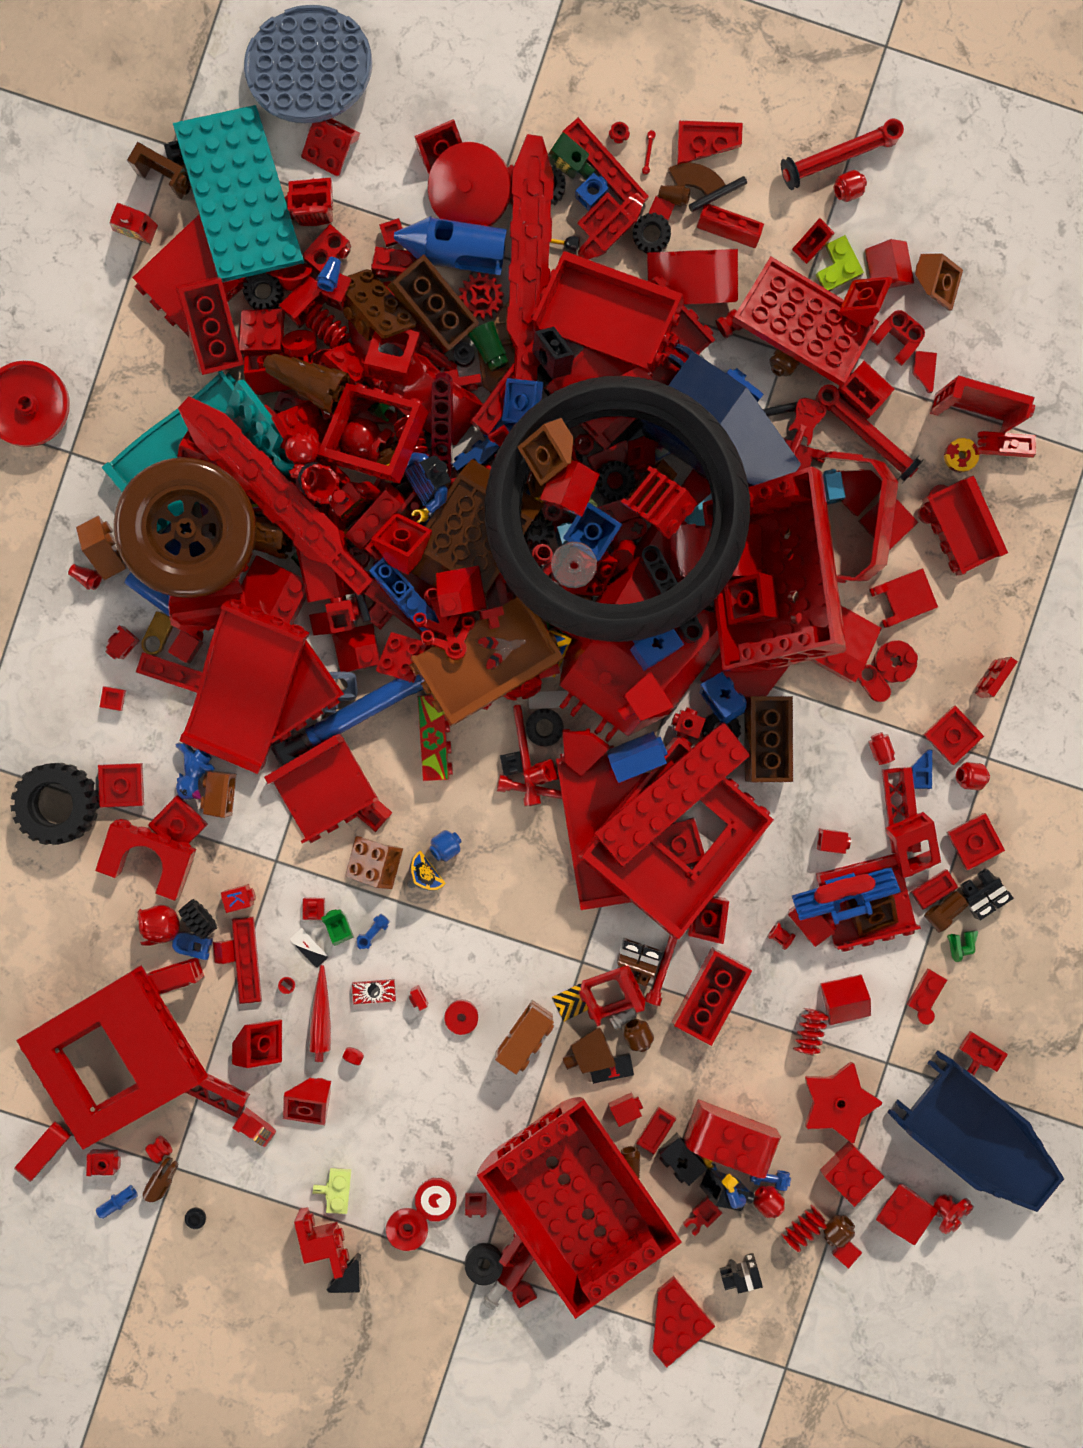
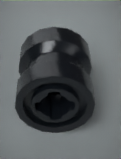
[453,342,475,368]

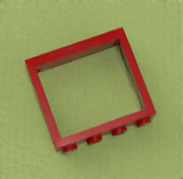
[318,383,429,484]

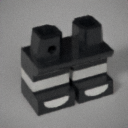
[960,869,1014,921]
[719,1253,763,1294]

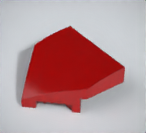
[838,469,882,516]
[563,728,609,776]

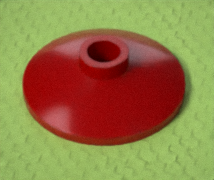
[386,1208,428,1251]

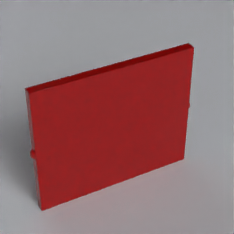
[700,652,790,699]

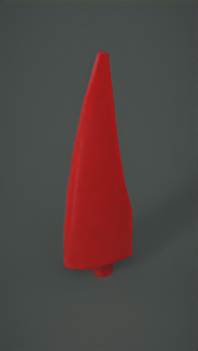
[309,965,331,1062]

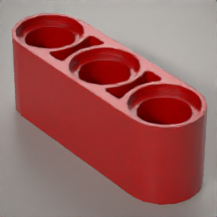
[14,1121,71,1182]

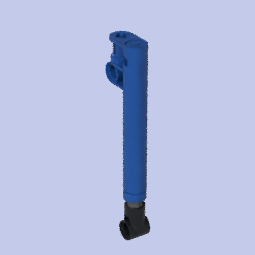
[271,675,423,767]

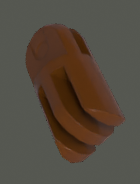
[143,1157,179,1202]

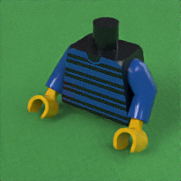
[387,452,451,523]
[700,1157,754,1211]

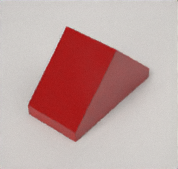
[792,218,835,264]

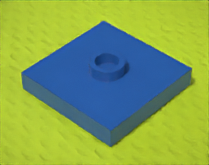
[502,378,543,423]

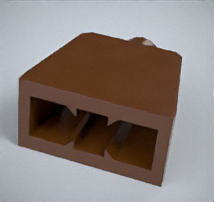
[563,1026,616,1074]

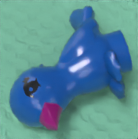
[176,742,215,800]

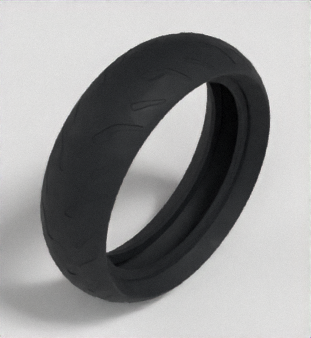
[485,376,750,642]

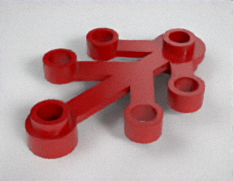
[413,588,475,660]

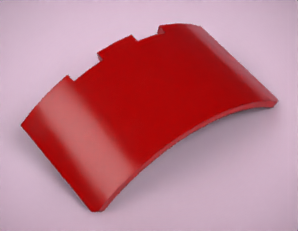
[647,249,738,304]
[386,352,482,445]
[670,523,762,578]

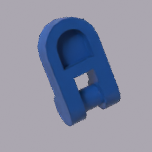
[172,932,213,960]

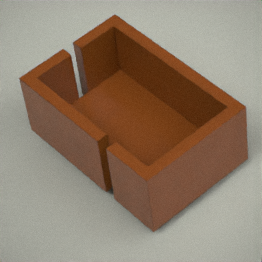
[495,1000,554,1075]

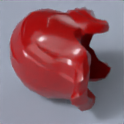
[137,905,180,946]

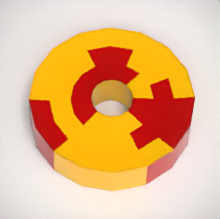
[944,438,980,473]

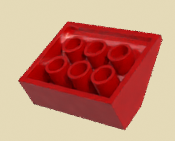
[241,555,307,625]
[795,605,882,683]

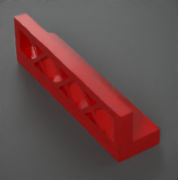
[882,767,922,853]
[185,1073,250,1118]

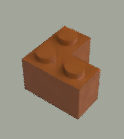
[76,515,127,580]

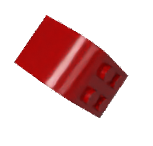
[683,1099,781,1178]

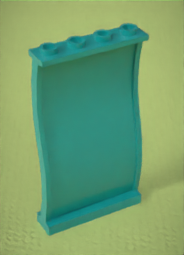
[102,370,270,534]

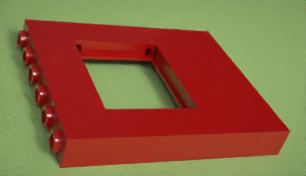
[578,737,774,939]
[16,965,209,1150]

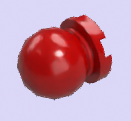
[341,417,395,462]

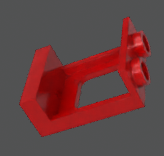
[364,329,420,386]
[885,812,941,879]
[579,965,645,1027]

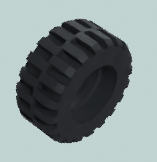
[10,763,100,845]

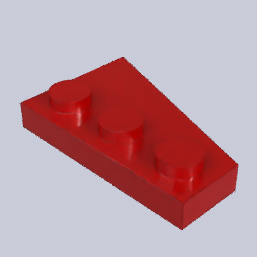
[677,120,743,164]

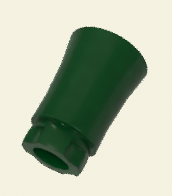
[468,321,509,372]

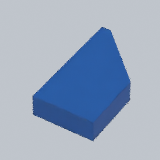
[911,750,933,789]

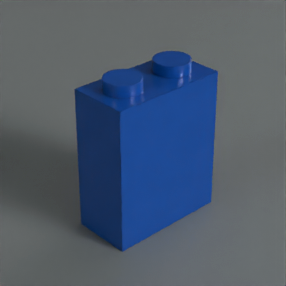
[606,731,668,783]

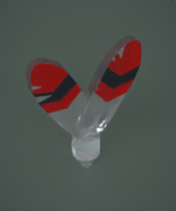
[478,637,526,670]

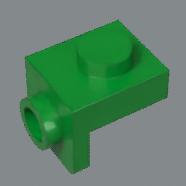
[321,909,354,946]

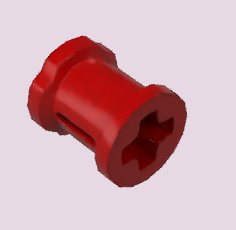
[767,922,796,950]

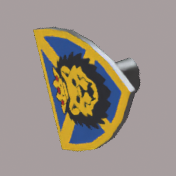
[407,850,446,891]

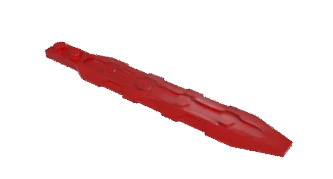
[506,134,554,381]
[178,396,375,595]

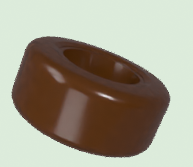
[114,457,257,598]

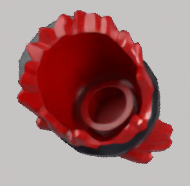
[289,462,340,504]

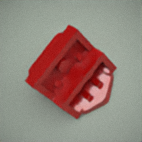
[287,178,333,226]

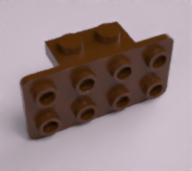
[343,269,417,341]

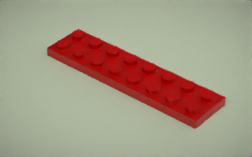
[594,722,750,867]

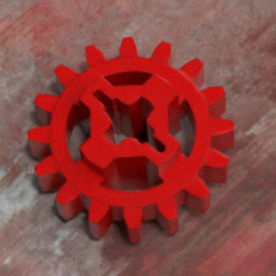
[458,272,504,321]

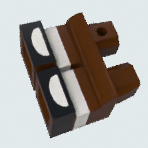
[617,938,663,986]

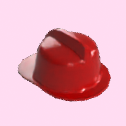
[267,263,312,291]

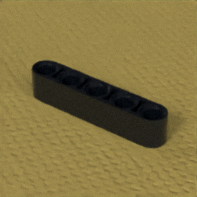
[640,545,703,643]

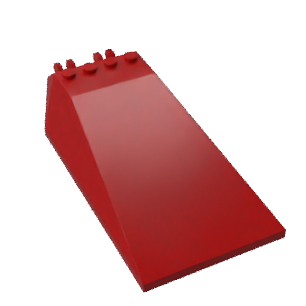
[559,470,791,743]

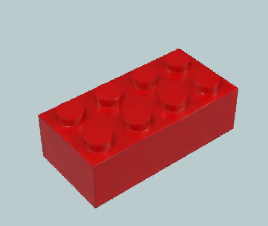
[175,276,244,375]
[672,947,752,1046]

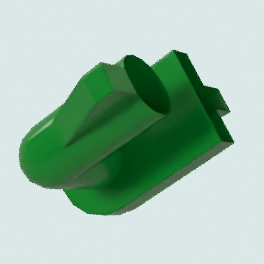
[947,930,978,962]

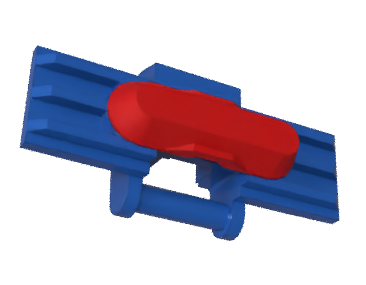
[792,868,901,924]

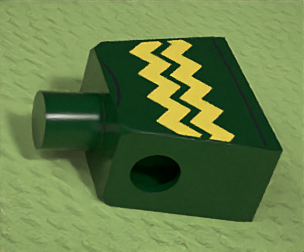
[548,132,595,179]

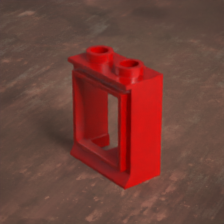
[147,957,205,995]

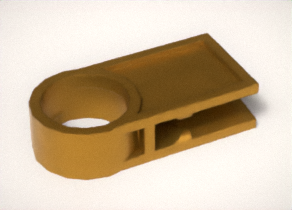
[141,611,174,655]

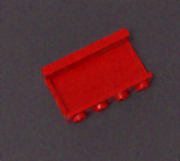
[922,475,1008,576]

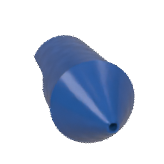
[394,216,507,275]

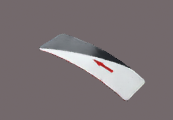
[290,928,329,968]

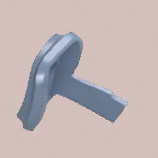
[325,672,358,713]

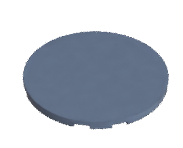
[244,5,372,123]

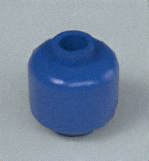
[429,830,462,862]

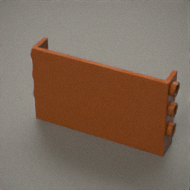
[409,597,564,727]

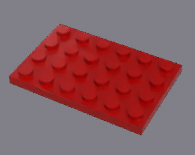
[732,256,879,387]

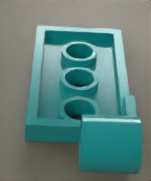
[225,379,296,478]

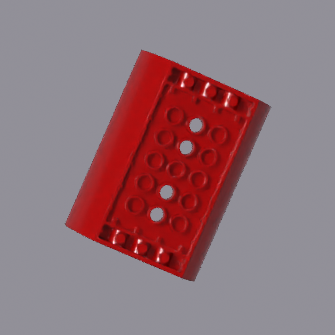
[702,466,846,671]
[477,1097,682,1319]

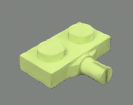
[313,1168,351,1214]

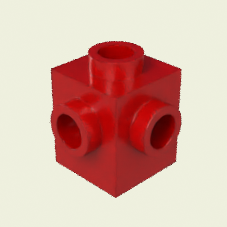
[671,707,706,740]

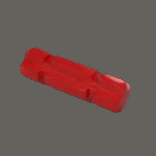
[419,341,457,371]

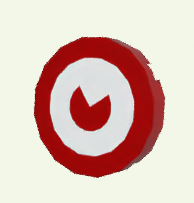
[415,1178,457,1222]

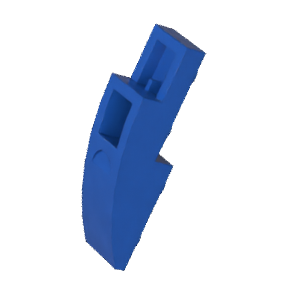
[452,418,516,474]
[368,557,439,632]

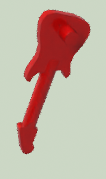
[788,397,827,455]

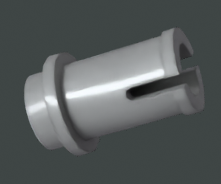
[609,1008,637,1030]
[483,1280,506,1310]

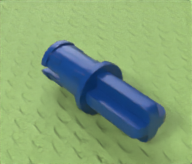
[96,1185,138,1219]

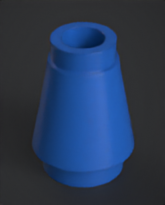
[317,257,341,292]

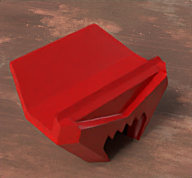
[168,579,247,641]

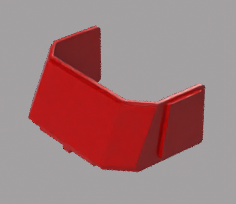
[820,451,899,583]

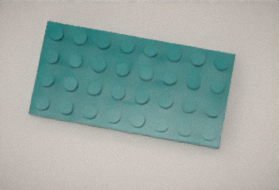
[173,105,304,283]

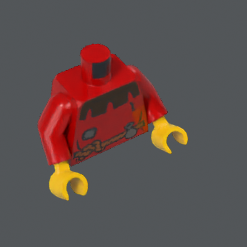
[327,481,382,546]

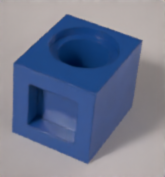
[575,173,609,211]

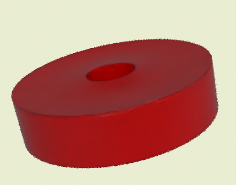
[282,330,317,357]
[444,1000,479,1035]

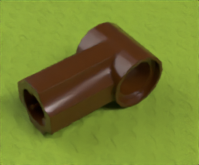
[924,891,969,933]

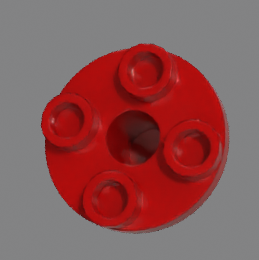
[933,1194,974,1235]

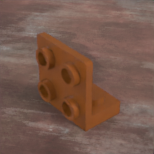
[345,836,403,889]

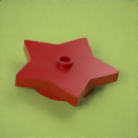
[805,1062,882,1143]

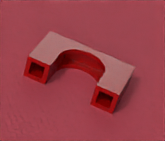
[95,819,197,901]

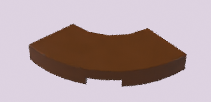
[668,163,726,196]

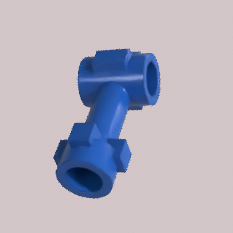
[356,914,390,949]
[750,1170,791,1191]

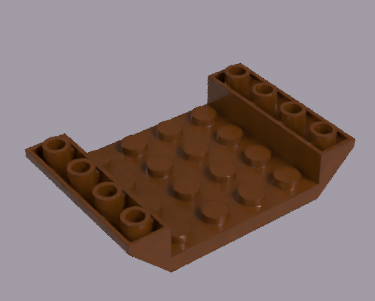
[411,459,544,613]

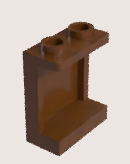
[127,141,191,200]

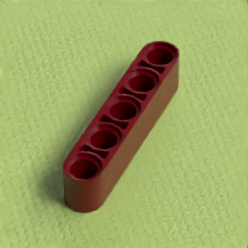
[432,372,453,477]

